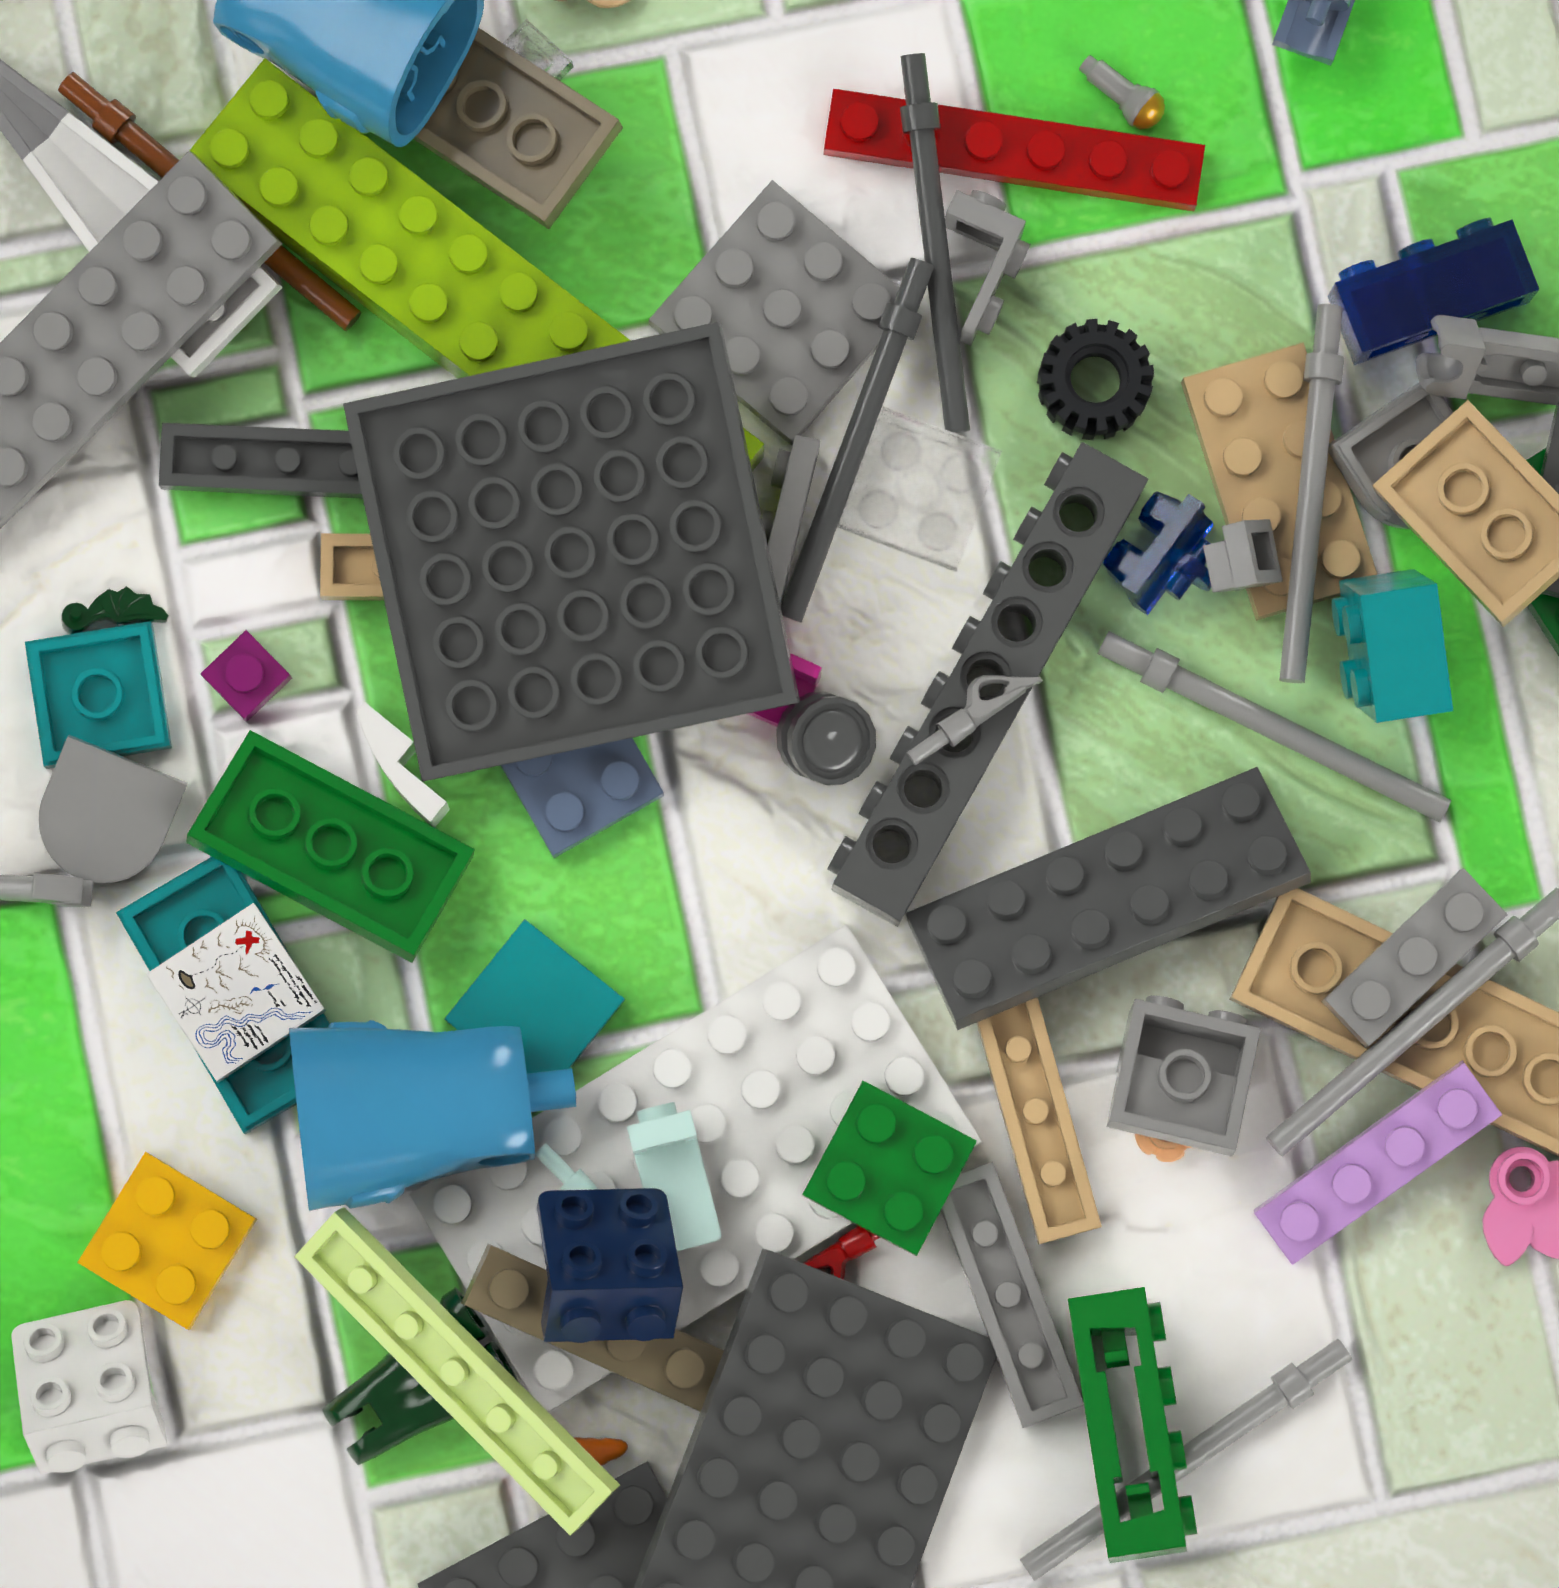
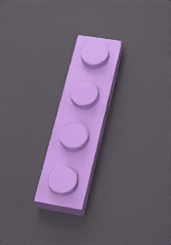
[1253,1060,1502,1265]

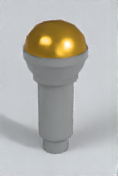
[1079,55,1165,130]

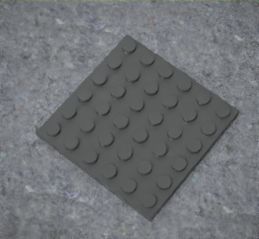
[343,322,800,782]

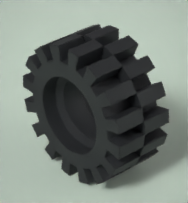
[1037,319,1154,440]

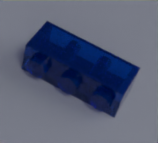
[1327,218,1539,366]

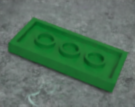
[186,730,475,963]

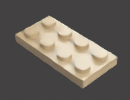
[1181,342,1377,621]

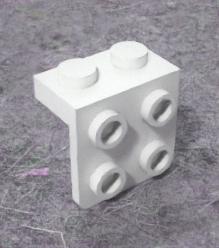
[11,1300,168,1474]

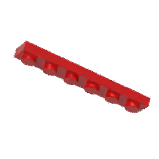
[823,88,1205,212]

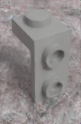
[945,190,1030,346]

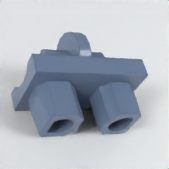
[1272,0,1355,66]

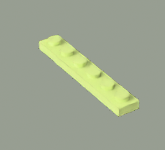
[294,1207,620,1536]

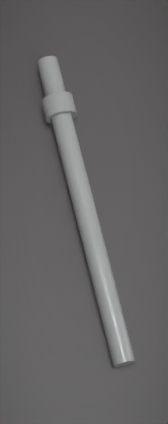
[1279,304,1344,683]
[1097,631,1451,822]
[1266,888,1559,1157]
[1020,1339,1353,1581]

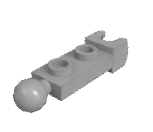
[1415,315,1559,405]

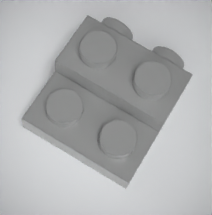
[1106,996,1261,1156]

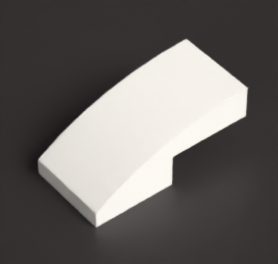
[356,702,450,828]

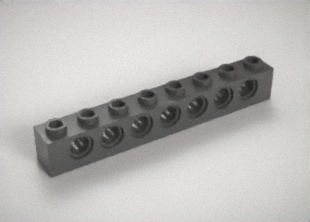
[827,442,1148,927]

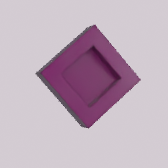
[200,630,292,722]

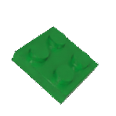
[802,1080,977,1256]

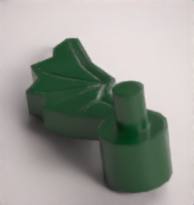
[61,586,169,634]

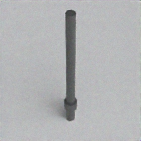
[900,53,970,434]
[781,258,934,623]

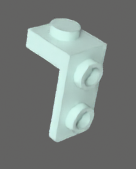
[627,1102,721,1251]

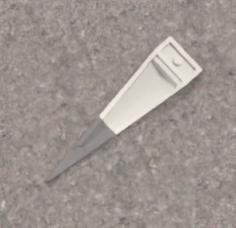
[0,59,283,378]

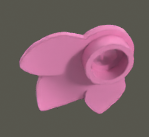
[1482,1147,1559,1266]

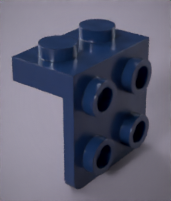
[537,1188,683,1343]

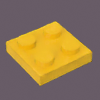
[77,1152,257,1330]

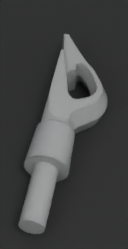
[906,675,1043,766]

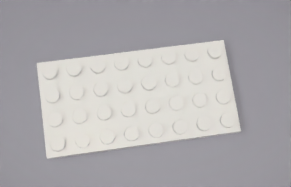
[409,924,982,1412]

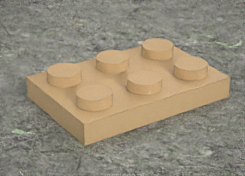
[1372,400,1559,627]

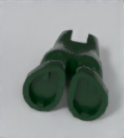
[322,1287,520,1465]

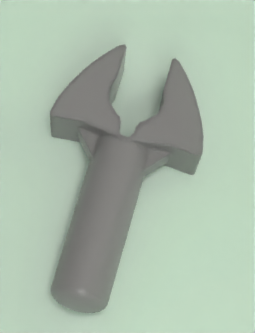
[0,873,94,907]

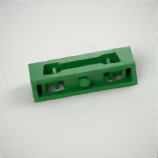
[1068,1287,1198,1563]

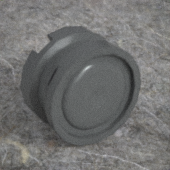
[776,692,876,785]

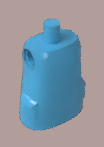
[213,0,484,147]
[289,1020,576,1211]

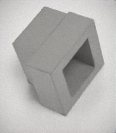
[1203,519,1283,592]

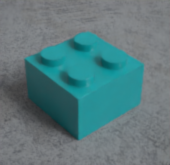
[1331,569,1453,723]

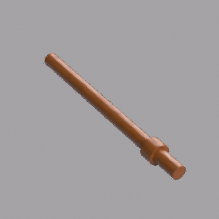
[58,72,362,331]

